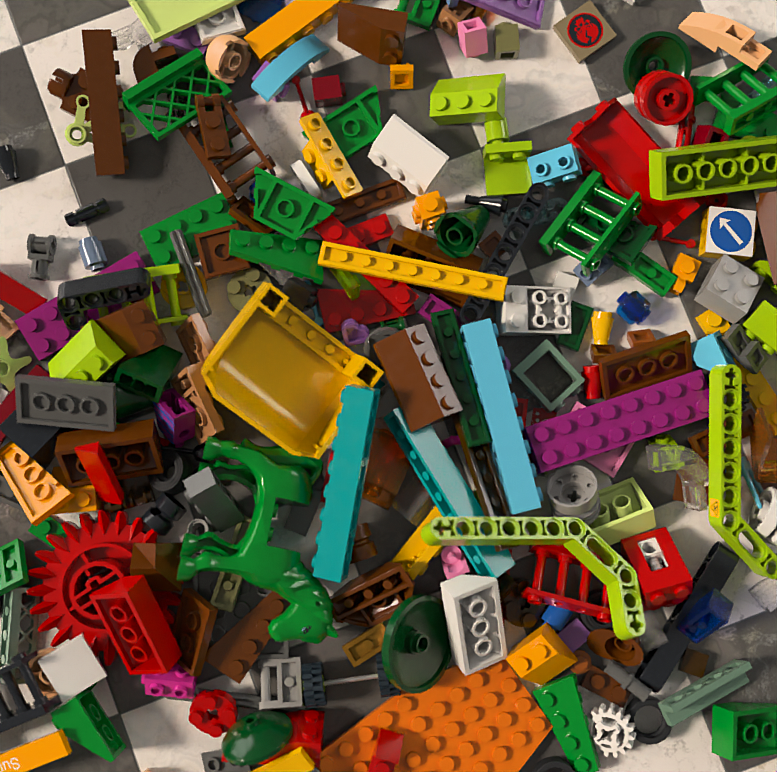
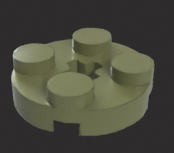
[227,268,273,312]

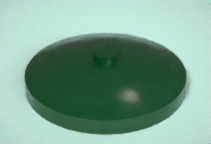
[382,594,452,694]

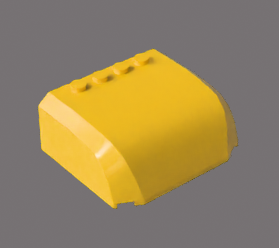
[201,282,384,459]

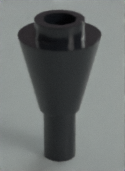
[465,194,508,217]

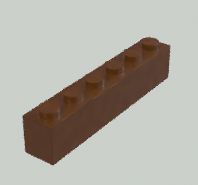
[82,29,129,177]

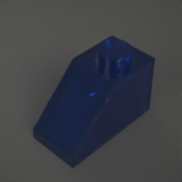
[677,588,734,644]

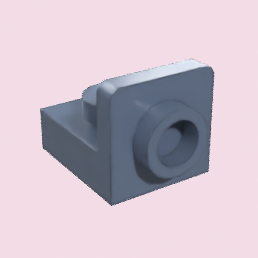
[573,254,614,286]

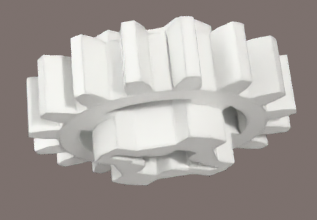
[587,703,637,757]

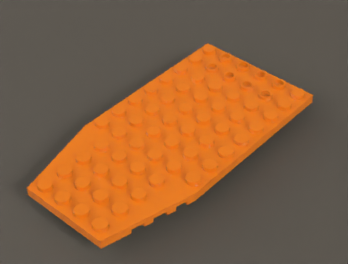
[315,659,553,772]

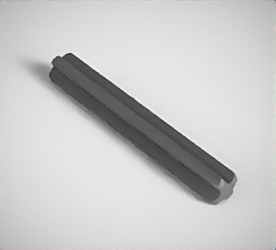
[170,229,212,318]

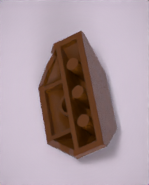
[330,562,415,628]

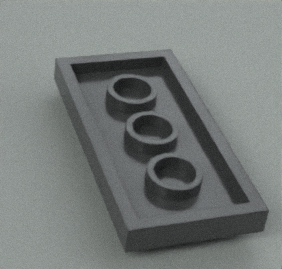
[15,374,116,432]

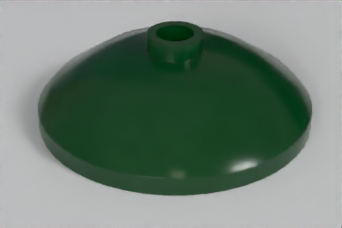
[623,31,692,98]
[221,710,293,766]

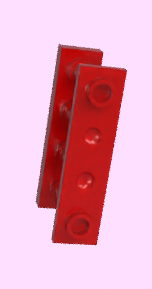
[521,545,627,623]

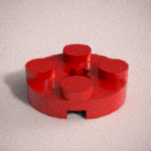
[189,689,238,738]

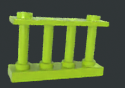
[83,263,190,326]

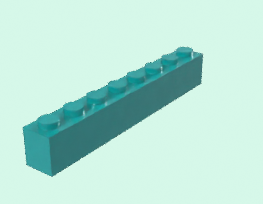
[312,384,381,583]
[383,407,516,578]

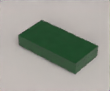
[556,300,594,352]

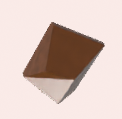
[130,542,183,591]

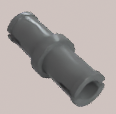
[603,659,652,702]

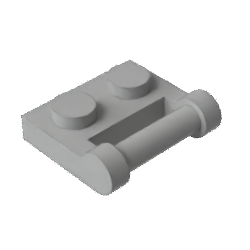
[258,657,303,710]

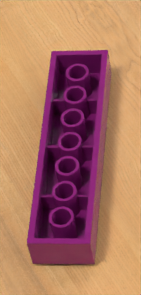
[521,369,709,475]

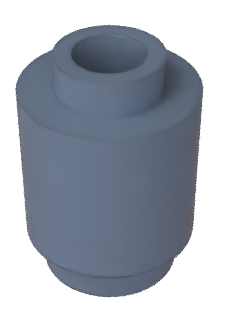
[78,236,108,272]

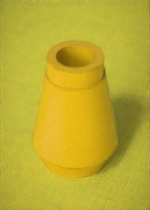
[591,311,614,345]

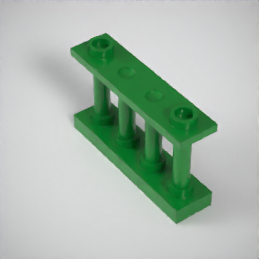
[693,48,777,136]
[539,170,643,277]

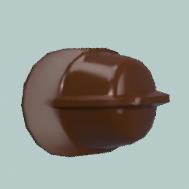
[587,628,644,666]

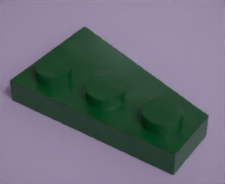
[572,213,658,266]

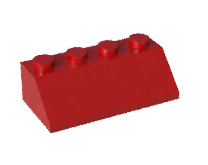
[89,575,182,675]

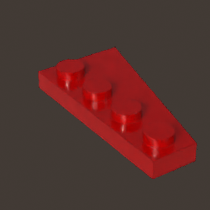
[317,289,416,334]

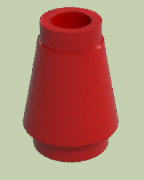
[581,365,601,399]

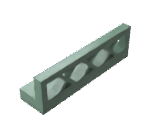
[0,587,40,686]
[658,659,752,727]

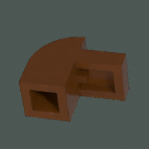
[133,44,179,83]

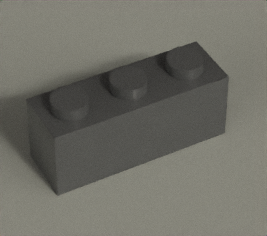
[183,466,245,533]

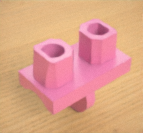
[439,546,470,580]

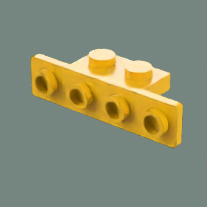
[299,112,363,199]
[390,506,444,580]

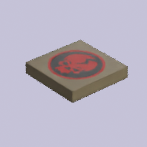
[552,0,617,64]

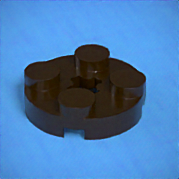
[500,578,546,628]

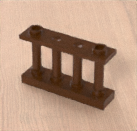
[179,95,276,206]

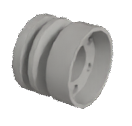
[547,464,601,525]

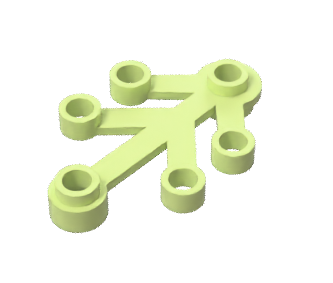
[65,95,143,146]

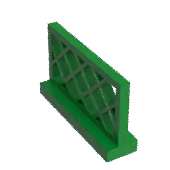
[122,48,232,141]

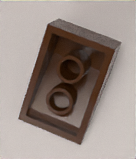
[337,2,408,66]
[80,298,167,364]

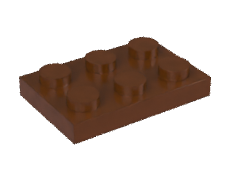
[172,588,218,677]

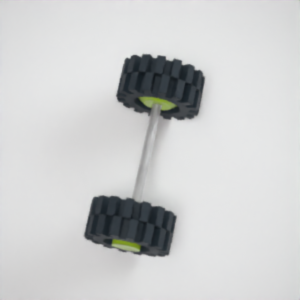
[302,653,401,708]

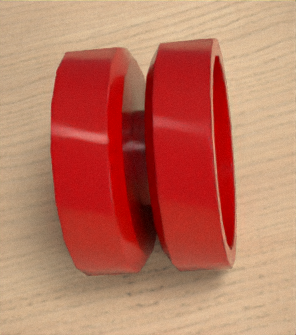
[634,70,694,126]

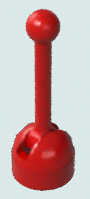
[291,76,315,118]

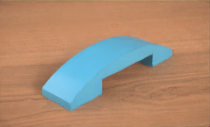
[251,34,330,102]

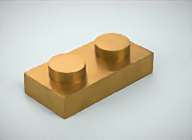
[342,622,386,668]

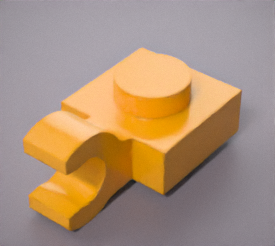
[669,253,702,296]

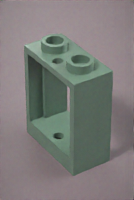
[510,339,585,413]

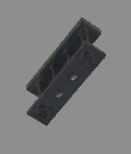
[0,650,62,733]

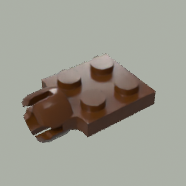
[47,67,123,123]

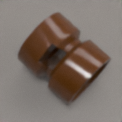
[350,522,378,564]

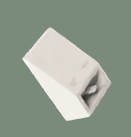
[495,285,571,336]

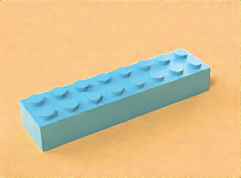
[460,318,543,515]

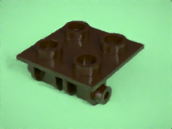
[104,475,156,513]

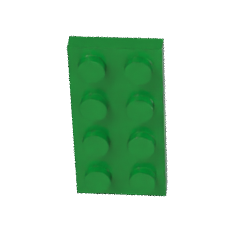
[139,192,242,266]

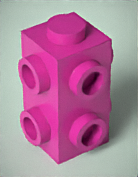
[141,662,198,699]

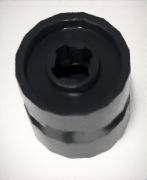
[142,492,187,536]

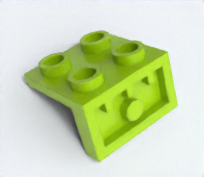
[483,141,532,196]

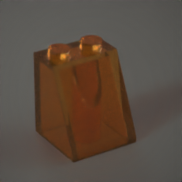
[362,427,410,510]

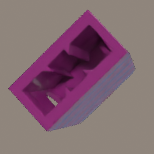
[153,388,196,448]

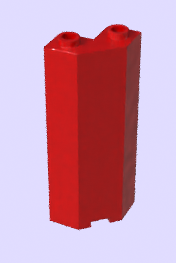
[567,98,707,241]

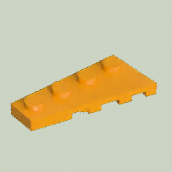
[0,441,75,526]

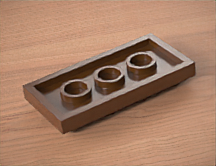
[598,330,693,400]

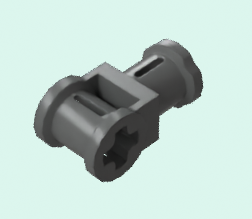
[27,234,57,281]

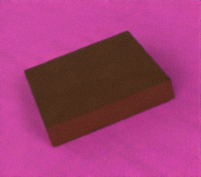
[194,223,252,281]

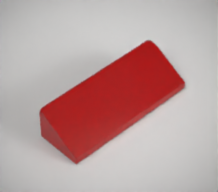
[75,442,124,505]

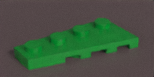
[712,90,777,140]
[229,229,324,285]
[532,673,601,772]

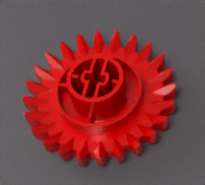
[26,509,184,666]

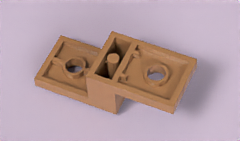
[170,313,225,445]

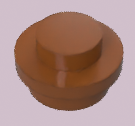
[569,650,592,674]

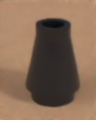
[0,145,20,181]

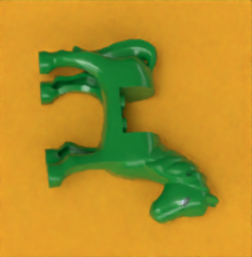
[177,436,339,644]

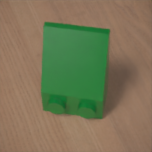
[50,688,127,763]
[712,702,777,761]

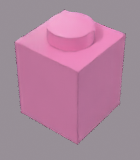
[457,17,488,58]

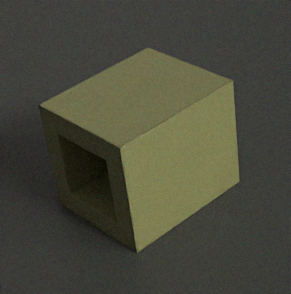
[493,22,520,60]

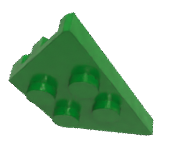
[302,85,382,160]
[254,166,337,241]

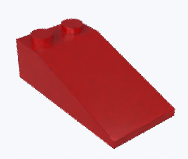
[222,710,325,767]

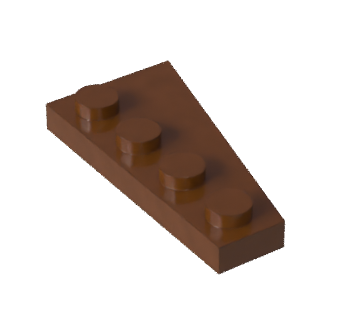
[205,591,291,684]

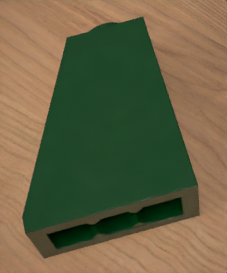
[113,344,183,403]

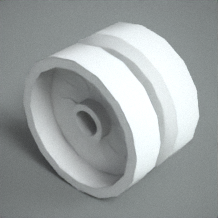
[747,487,777,547]

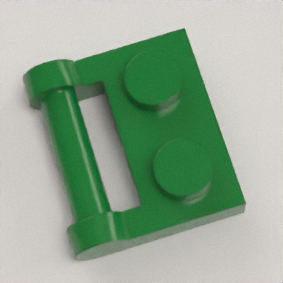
[394,0,441,31]

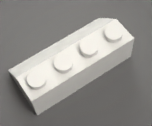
[440,574,507,676]

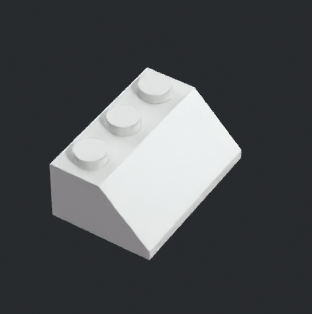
[368,114,449,196]

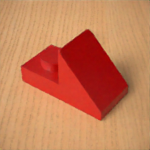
[367,727,404,772]

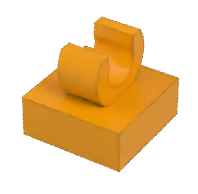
[390,63,413,89]

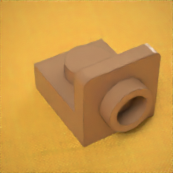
[436,0,474,37]

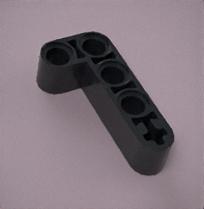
[57,267,151,331]

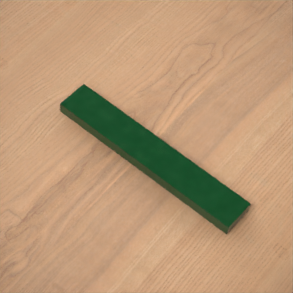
[430,308,492,449]

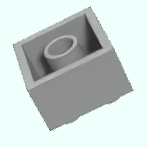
[694,254,765,324]

